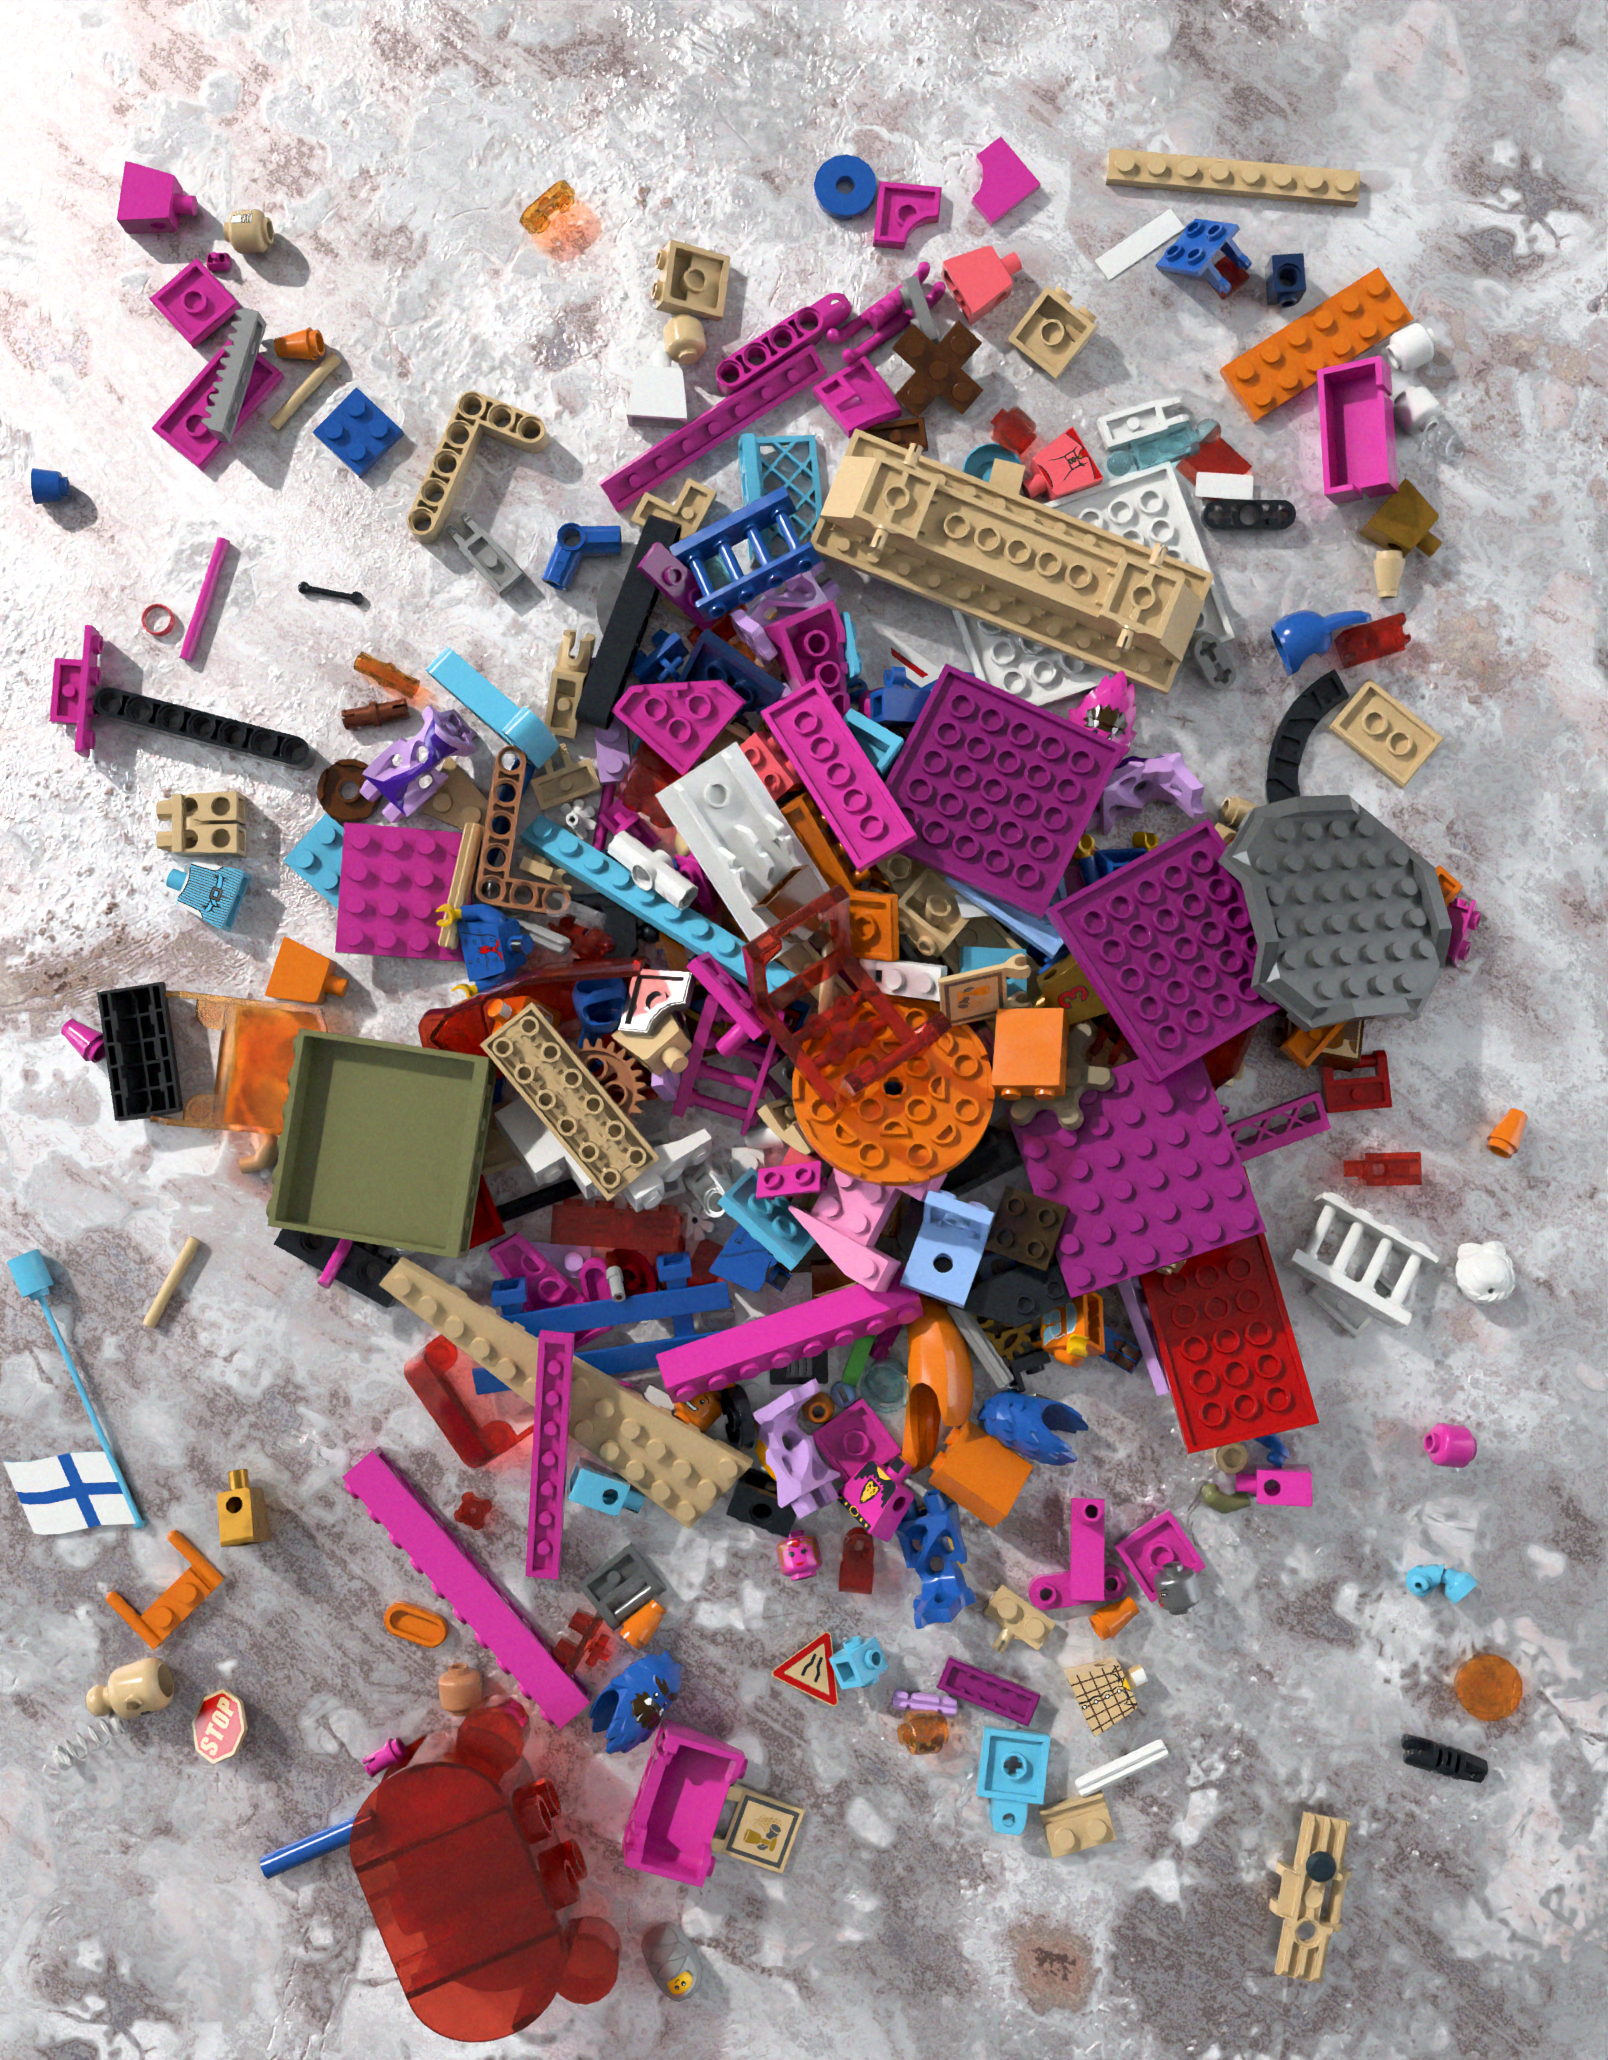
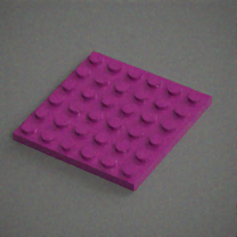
[885,664,1125,921]
[1045,818,1283,1084]
[1004,1057,1267,1299]

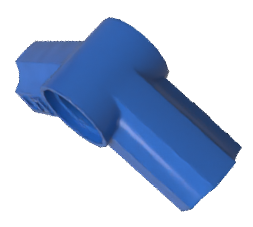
[542,522,622,591]

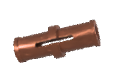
[341,698,410,730]

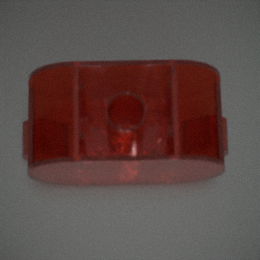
[350,1694,623,2043]

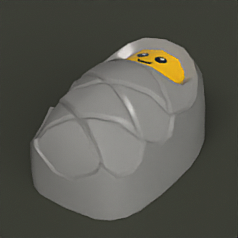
[641,1922,703,2002]

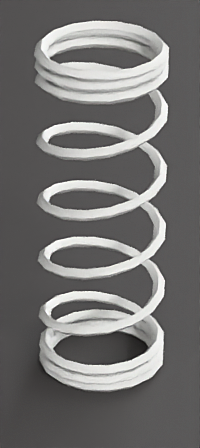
[52,1711,129,1771]

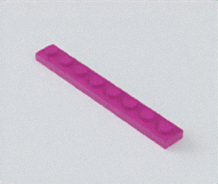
[598,343,827,512]
[525,1330,575,1580]

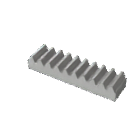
[201,308,267,443]

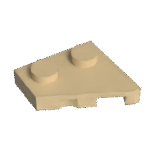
[422,757,488,831]

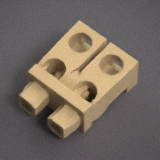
[156,791,246,858]

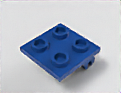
[1156,219,1252,294]

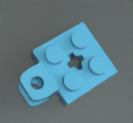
[976,1725,1051,1835]

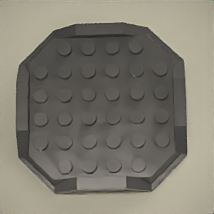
[1218,795,1452,1032]

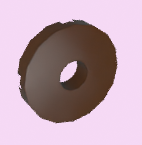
[317,759,382,823]

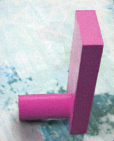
[686,951,775,1058]
[1070,1498,1105,1602]

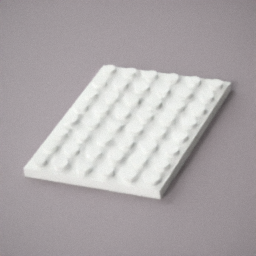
[952,461,1235,707]

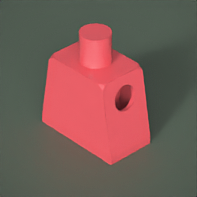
[941,245,1022,326]

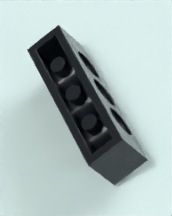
[274,1228,400,1308]

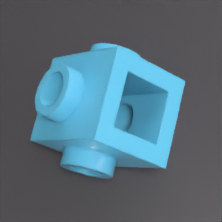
[829,1635,889,1689]

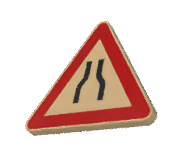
[771,1632,838,1707]

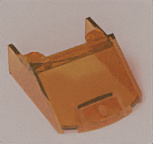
[150,990,328,1135]

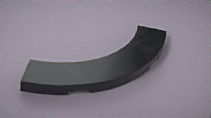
[1265,669,1350,804]

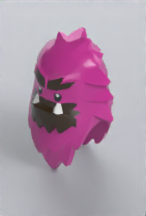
[1069,671,1137,767]

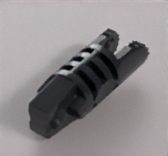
[1401,1734,1489,1783]

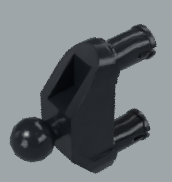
[570,892,660,979]

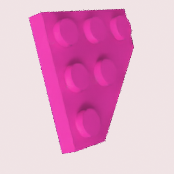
[611,680,746,775]

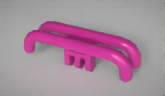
[827,261,946,364]

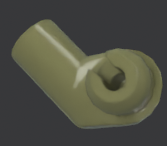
[1201,1483,1251,1514]

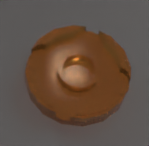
[1454,1653,1523,1721]

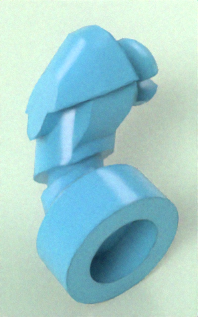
[1406,1564,1478,1604]

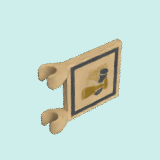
[938,954,1032,1029]
[710,1783,805,1874]

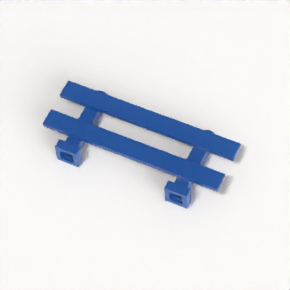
[472,1251,731,1395]

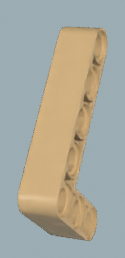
[407,391,549,545]

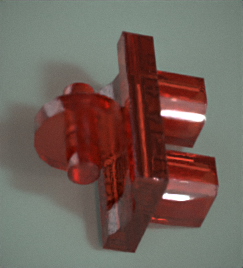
[552,1609,612,1675]

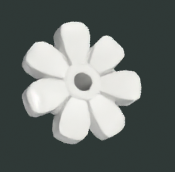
[557,799,597,840]
[674,1199,716,1241]
[449,1272,485,1301]

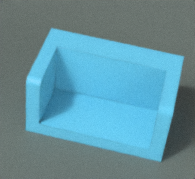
[843,708,905,783]

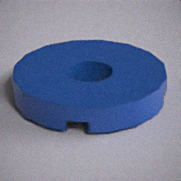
[814,154,877,220]

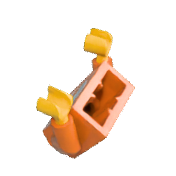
[1030,1292,1105,1368]

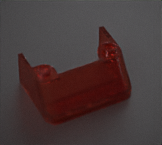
[404,1334,534,1468]

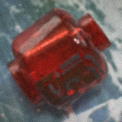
[990,406,1037,455]

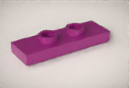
[636,542,719,632]
[936,1654,1041,1727]

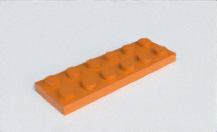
[1219,267,1414,424]

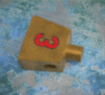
[1027,953,1109,1025]

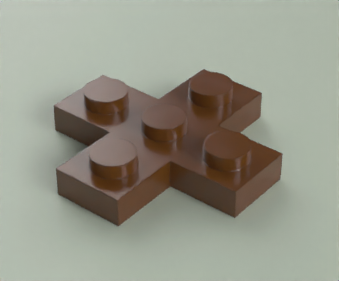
[891,320,984,418]

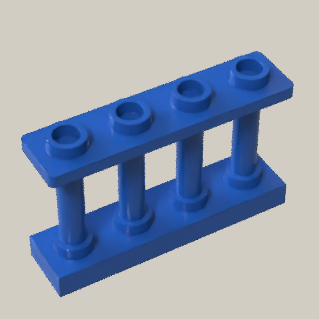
[669,485,821,622]

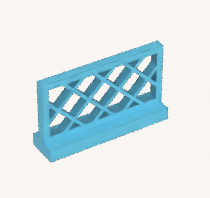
[737,433,827,569]

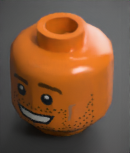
[674,1391,722,1433]

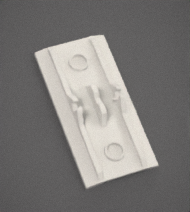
[655,742,834,964]

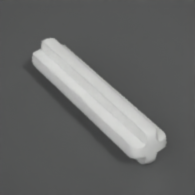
[1075,1739,1169,1797]

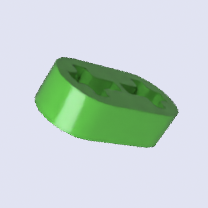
[840,1335,876,1387]

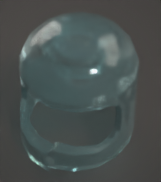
[860,1356,910,1414]

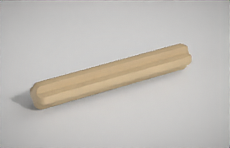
[438,822,484,949]

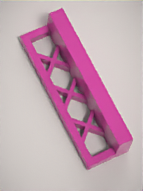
[1227,1091,1331,1163]

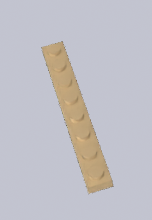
[1106,148,1361,207]

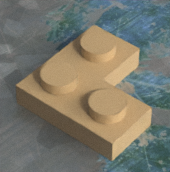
[631,478,717,541]

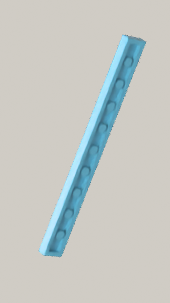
[520,814,803,1008]

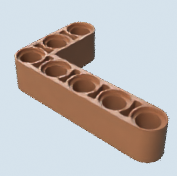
[475,746,571,916]

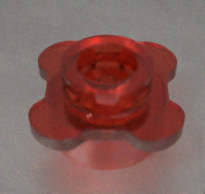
[454,1491,492,1530]

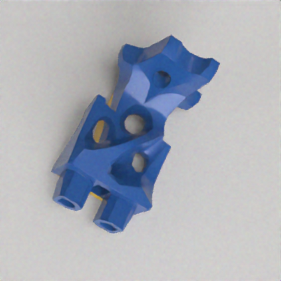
[895,1489,977,1629]

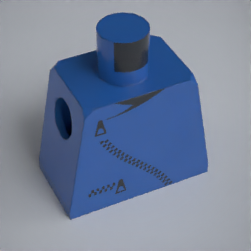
[709,1224,792,1293]

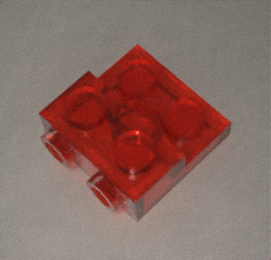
[615,741,695,829]

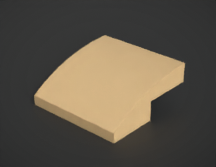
[757,1097,816,1155]

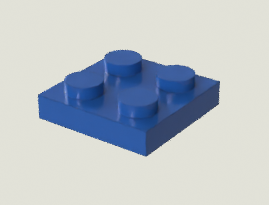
[312,387,404,479]

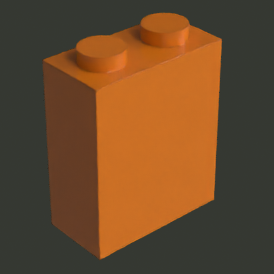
[991,1008,1070,1101]
[928,1420,1033,1528]

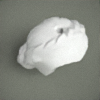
[1455,1241,1516,1305]

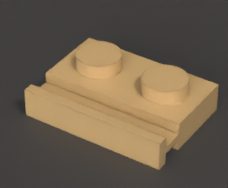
[1038,1790,1117,1859]

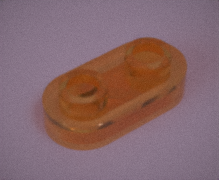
[519,180,575,234]

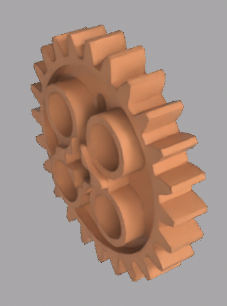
[571,1038,647,1126]

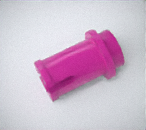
[362,1738,407,1777]

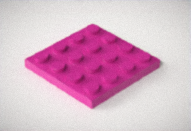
[335,822,472,963]

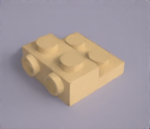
[651,239,731,322]
[1007,286,1099,379]
[898,867,972,959]

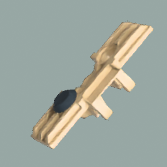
[1269,1811,1352,1984]

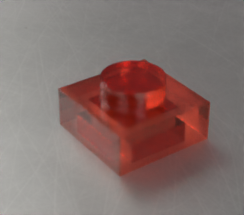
[1208,256,1250,300]

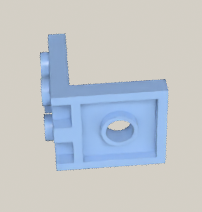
[900,1190,994,1308]

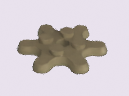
[992,1024,1115,1131]

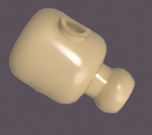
[86,1657,174,1720]

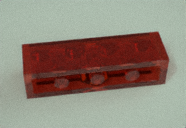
[550,1198,688,1252]

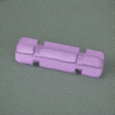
[892,1689,957,1717]

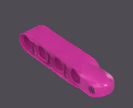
[716,293,852,397]

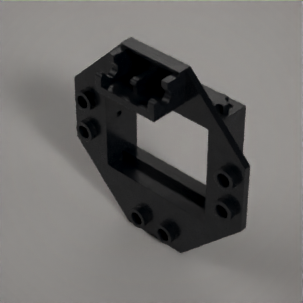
[897,1125,1078,1328]

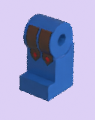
[1098,1325,1143,1374]

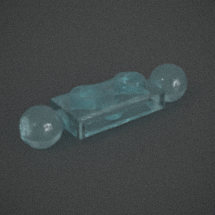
[1107,418,1221,476]

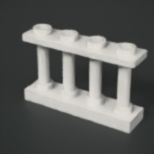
[1281,1192,1439,1330]

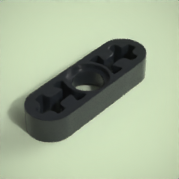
[1201,500,1296,531]

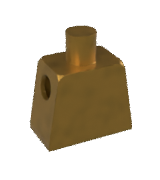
[1359,478,1443,558]
[217,1469,272,1547]

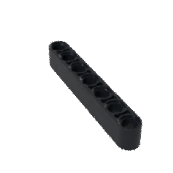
[575,514,682,731]
[93,687,316,771]

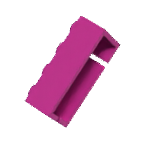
[1317,355,1399,505]

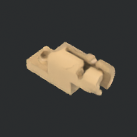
[544,629,596,739]

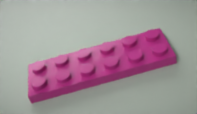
[760,678,918,873]

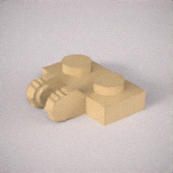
[530,743,603,812]

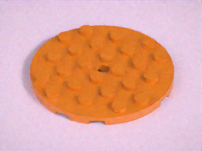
[792,994,995,1187]

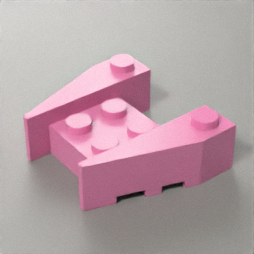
[788,1168,947,1292]

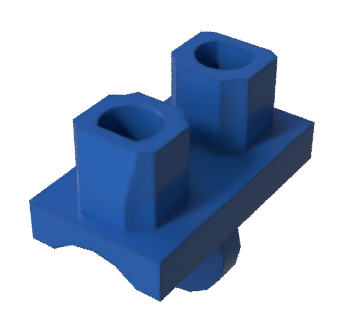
[632,629,690,685]

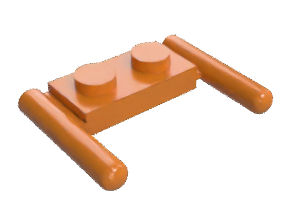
[106,1530,225,1650]

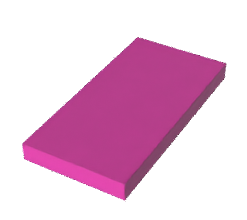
[151,340,284,472]

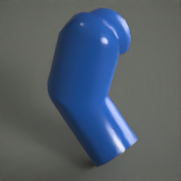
[1253,1434,1289,1467]

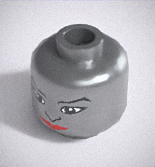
[1154,1561,1201,1615]

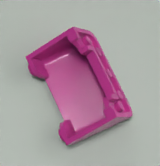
[622,1718,748,1888]

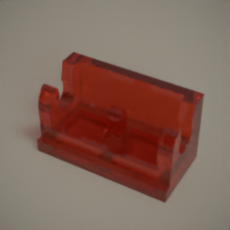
[1334,612,1411,669]

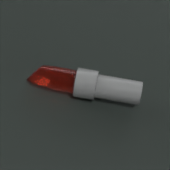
[605,1251,626,1302]

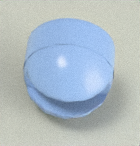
[830,1381,856,1408]

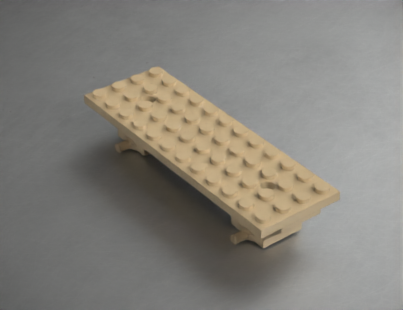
[810,428,1214,695]

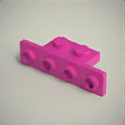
[49,625,104,758]

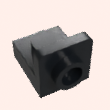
[1007,1348,1051,1393]

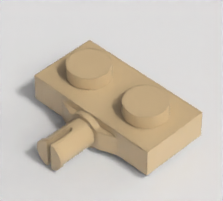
[982,1583,1056,1654]

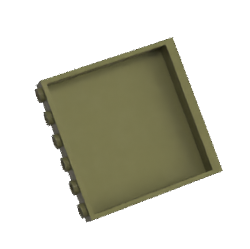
[266,1028,498,1259]

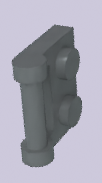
[578,1542,667,1631]

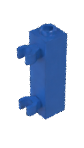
[870,666,975,728]

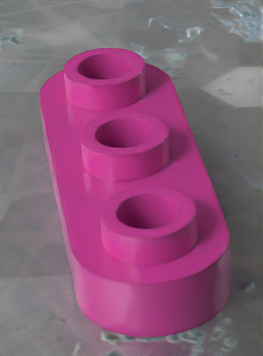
[1028,1564,1127,1610]

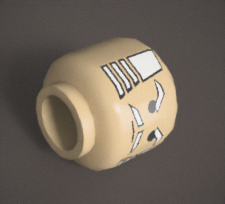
[223,209,274,254]

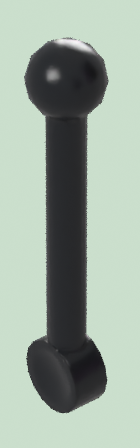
[298,581,364,605]

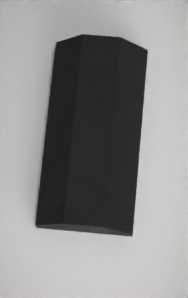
[97,982,184,1121]

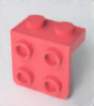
[739,731,804,802]

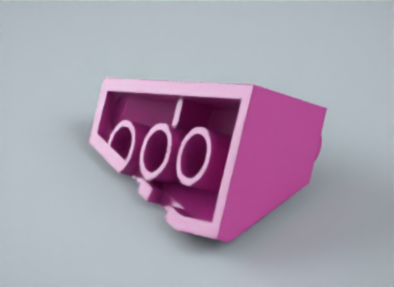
[763,600,851,719]

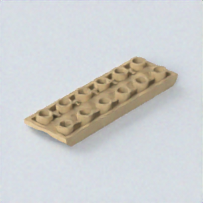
[480,1002,660,1201]

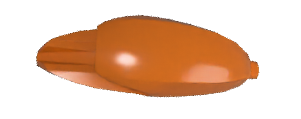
[902,1292,974,1475]

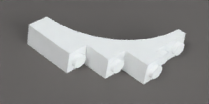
[494,1097,712,1212]

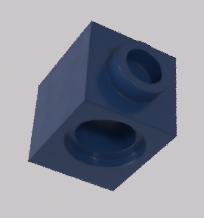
[1265,253,1306,308]

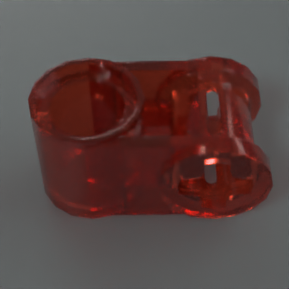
[838,1527,874,1595]

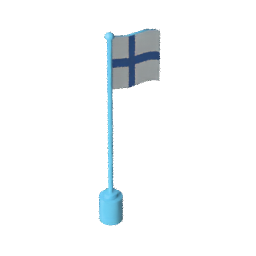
[3,1249,146,1535]

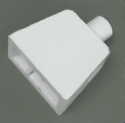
[626,350,688,429]

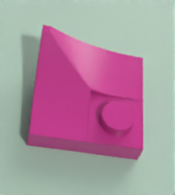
[813,356,902,438]

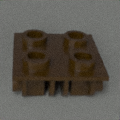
[984,1185,1069,1271]

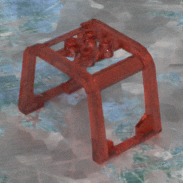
[742,884,952,1114]

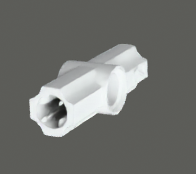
[608,830,699,911]

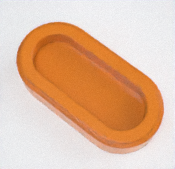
[384,1601,449,1648]

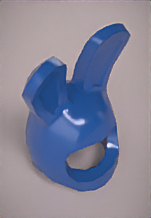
[1270,610,1372,677]
[572,972,632,1072]

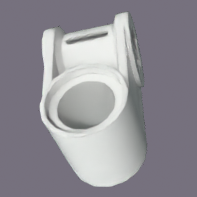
[684,1156,734,1218]

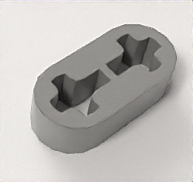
[1189,632,1236,689]

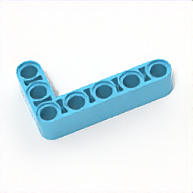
[425,646,560,770]

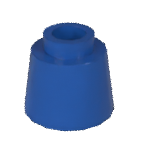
[31,468,70,504]

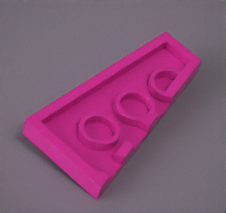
[488,1232,614,1350]

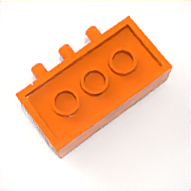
[778,791,873,942]

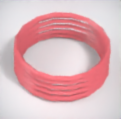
[141,603,175,637]

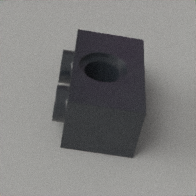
[726,1468,797,1538]

